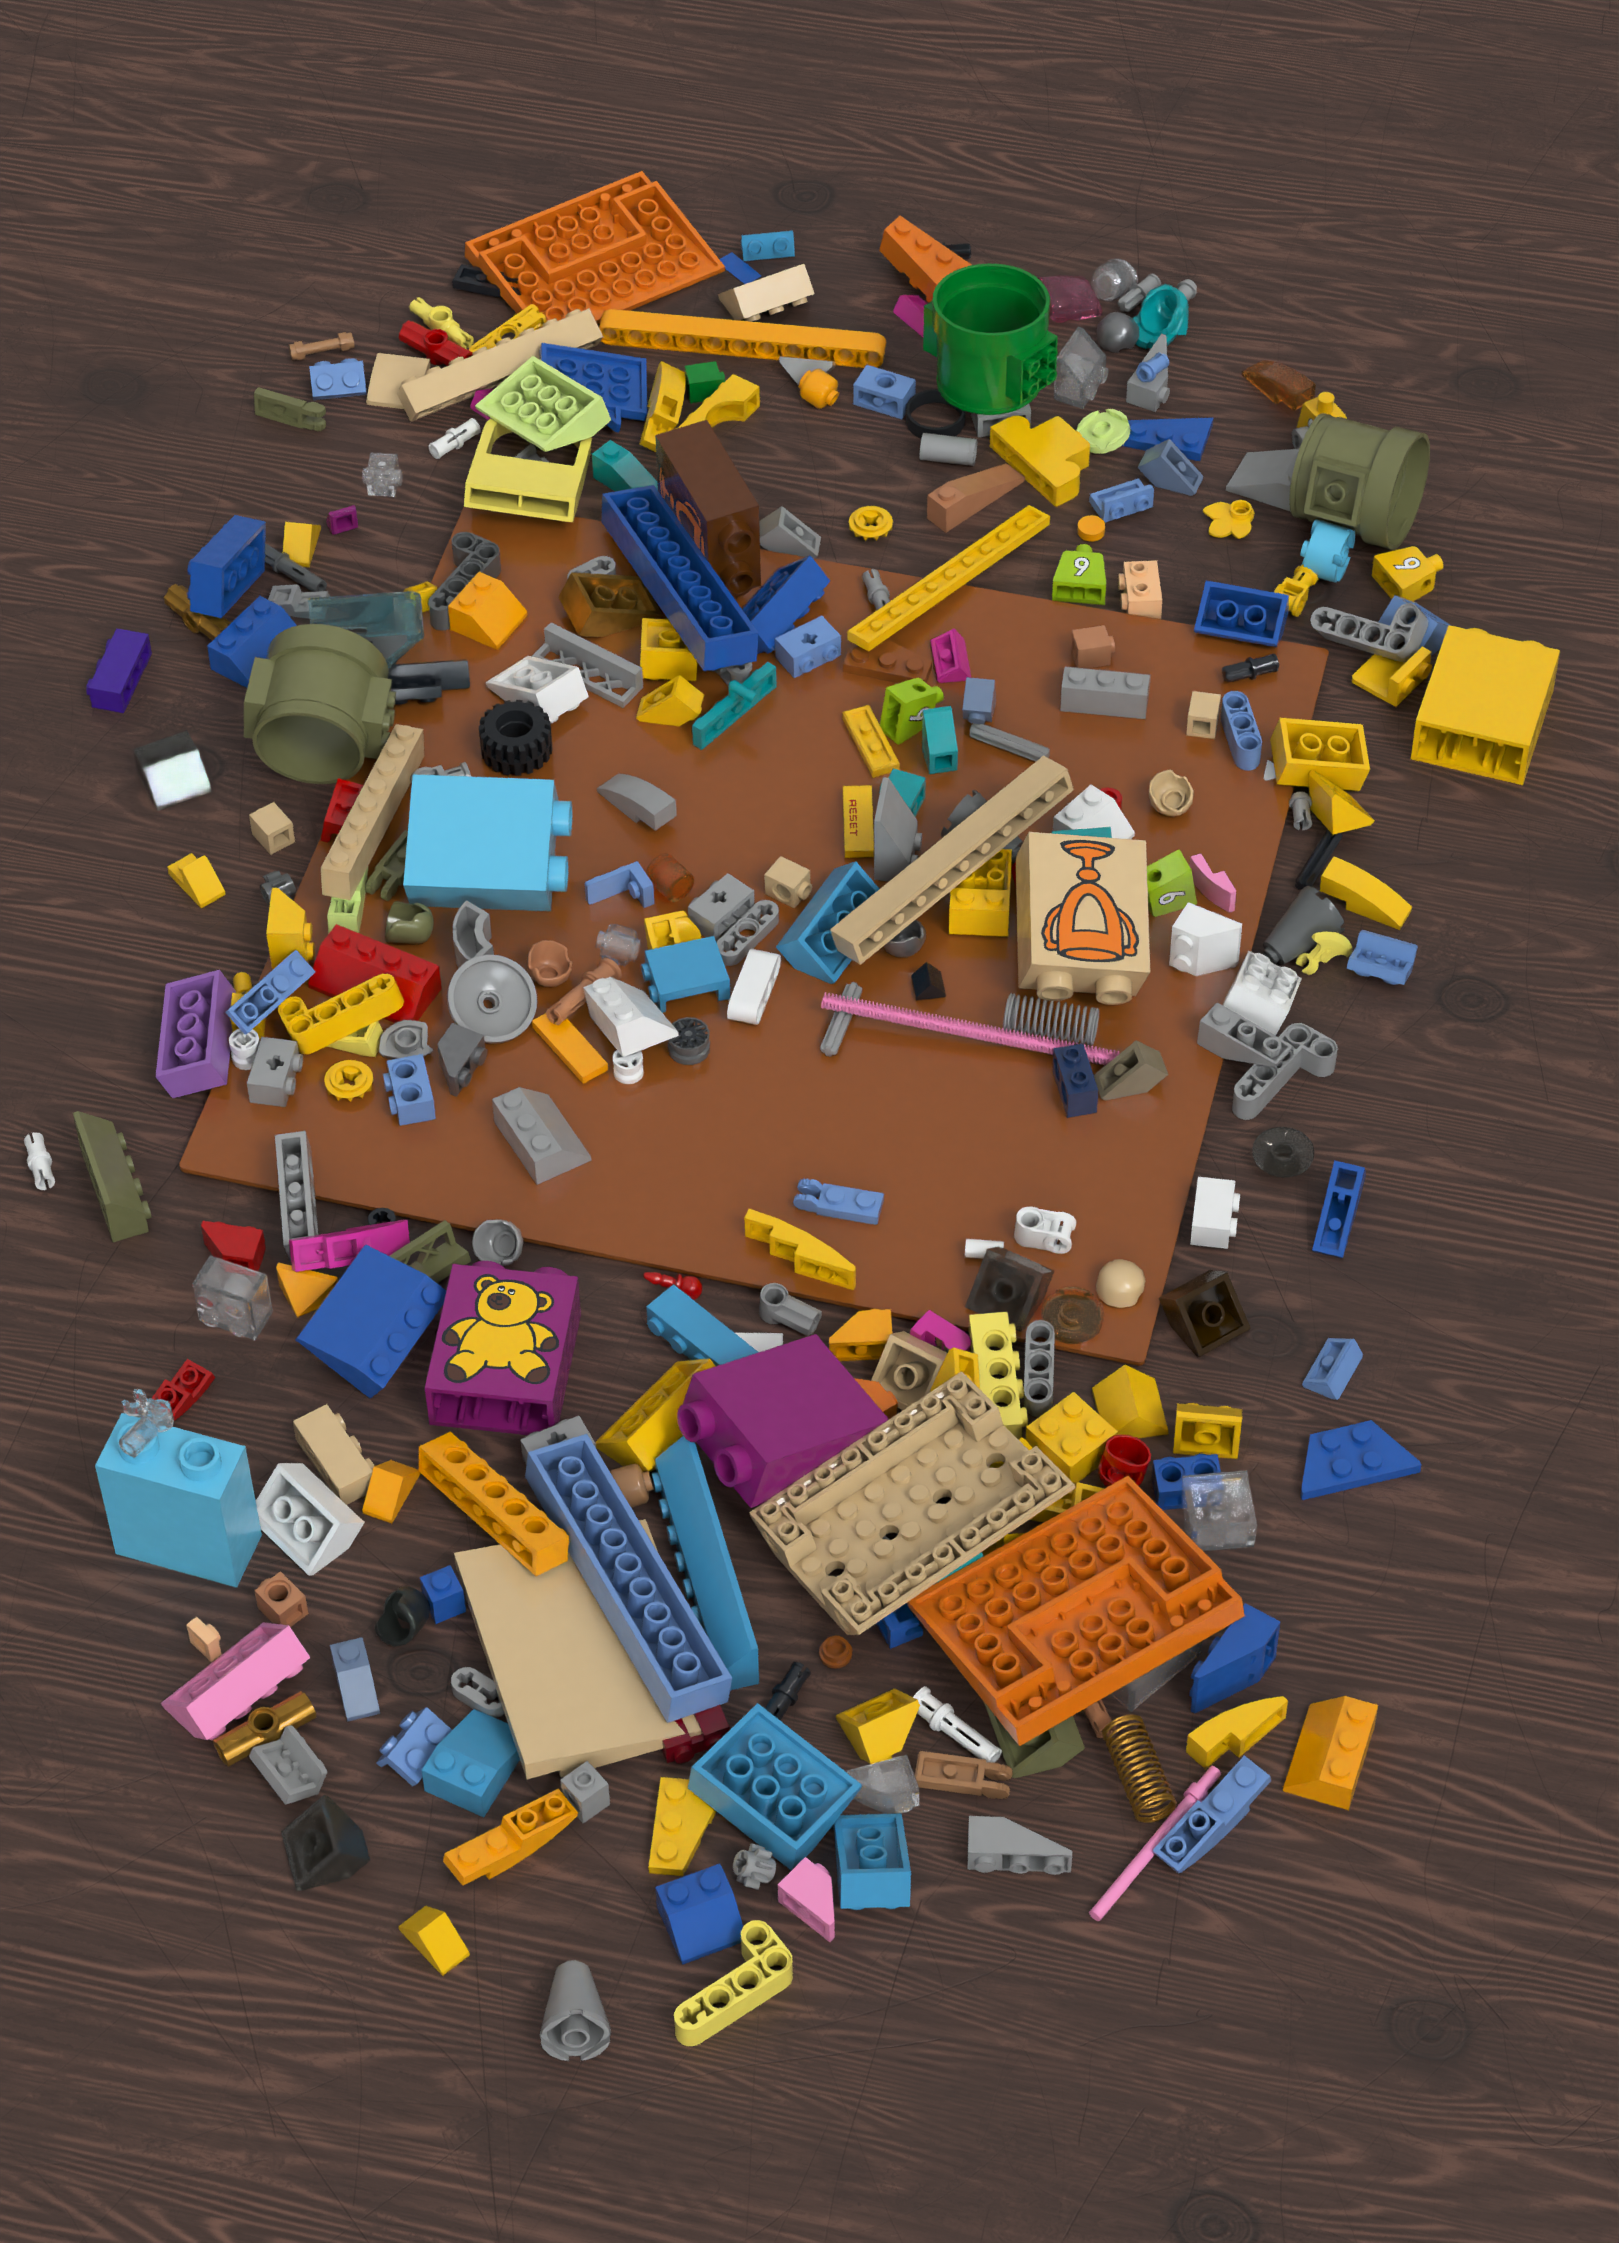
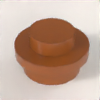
[819,1636,852,1668]

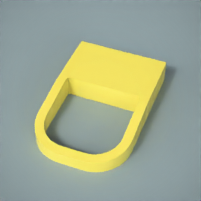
[464,419,592,523]

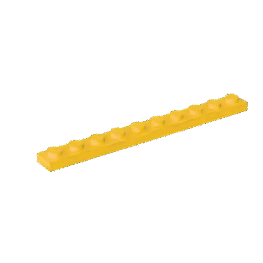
[847,505,1050,652]

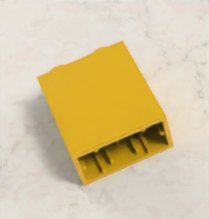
[1411,625,1560,785]

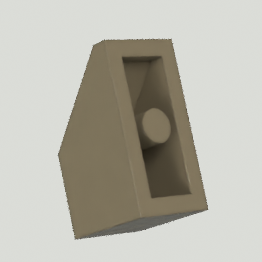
[1094,1040,1169,1101]

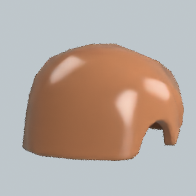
[527,940,572,987]

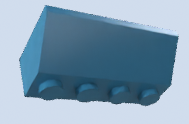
[776,861,879,984]

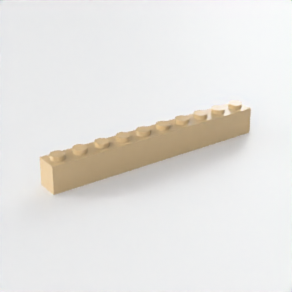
[830,756,1074,965]

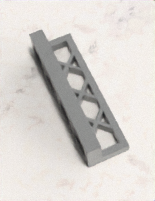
[532,622,643,708]

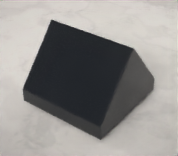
[911,962,946,1000]

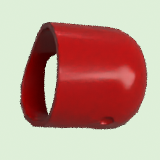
[1098,1435,1151,1487]

